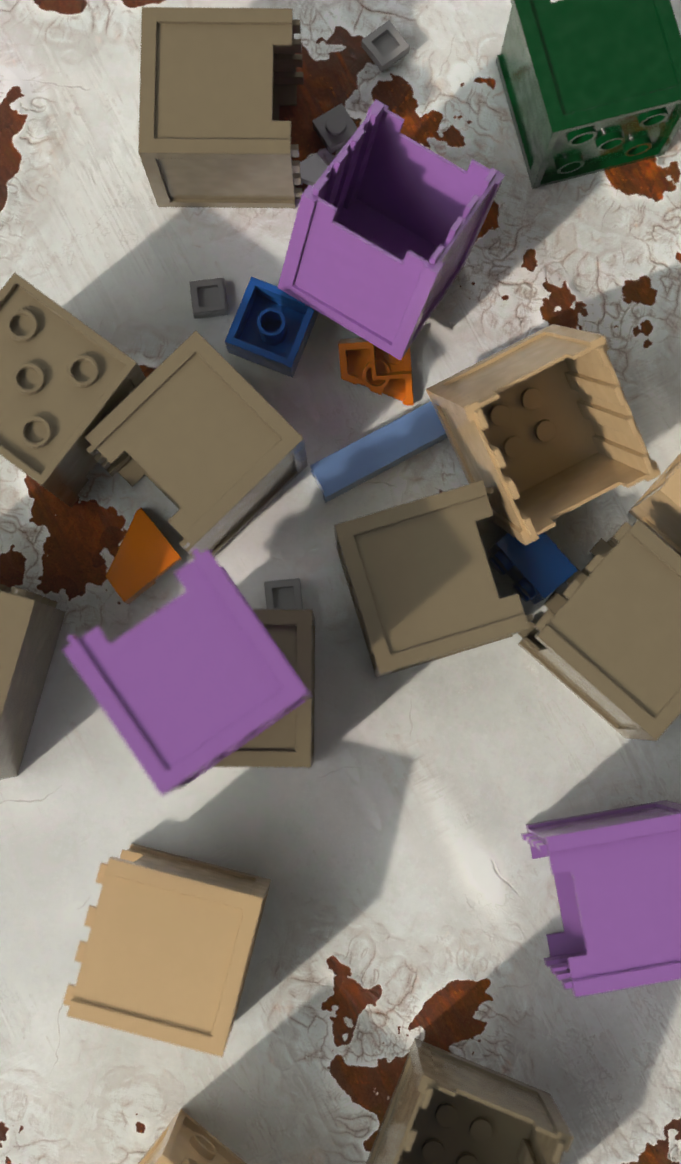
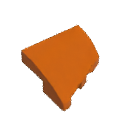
[338,338,414,406]
[106,508,182,604]

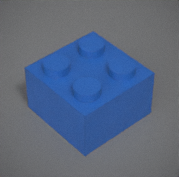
[225,276,319,378]
[488,532,577,605]

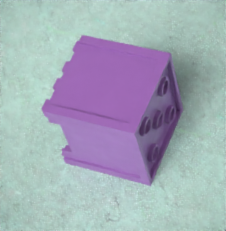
[278,100,505,361]
[62,548,313,795]
[521,800,681,997]

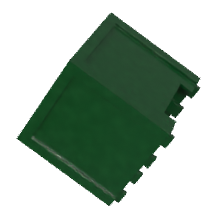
[496,0,681,189]

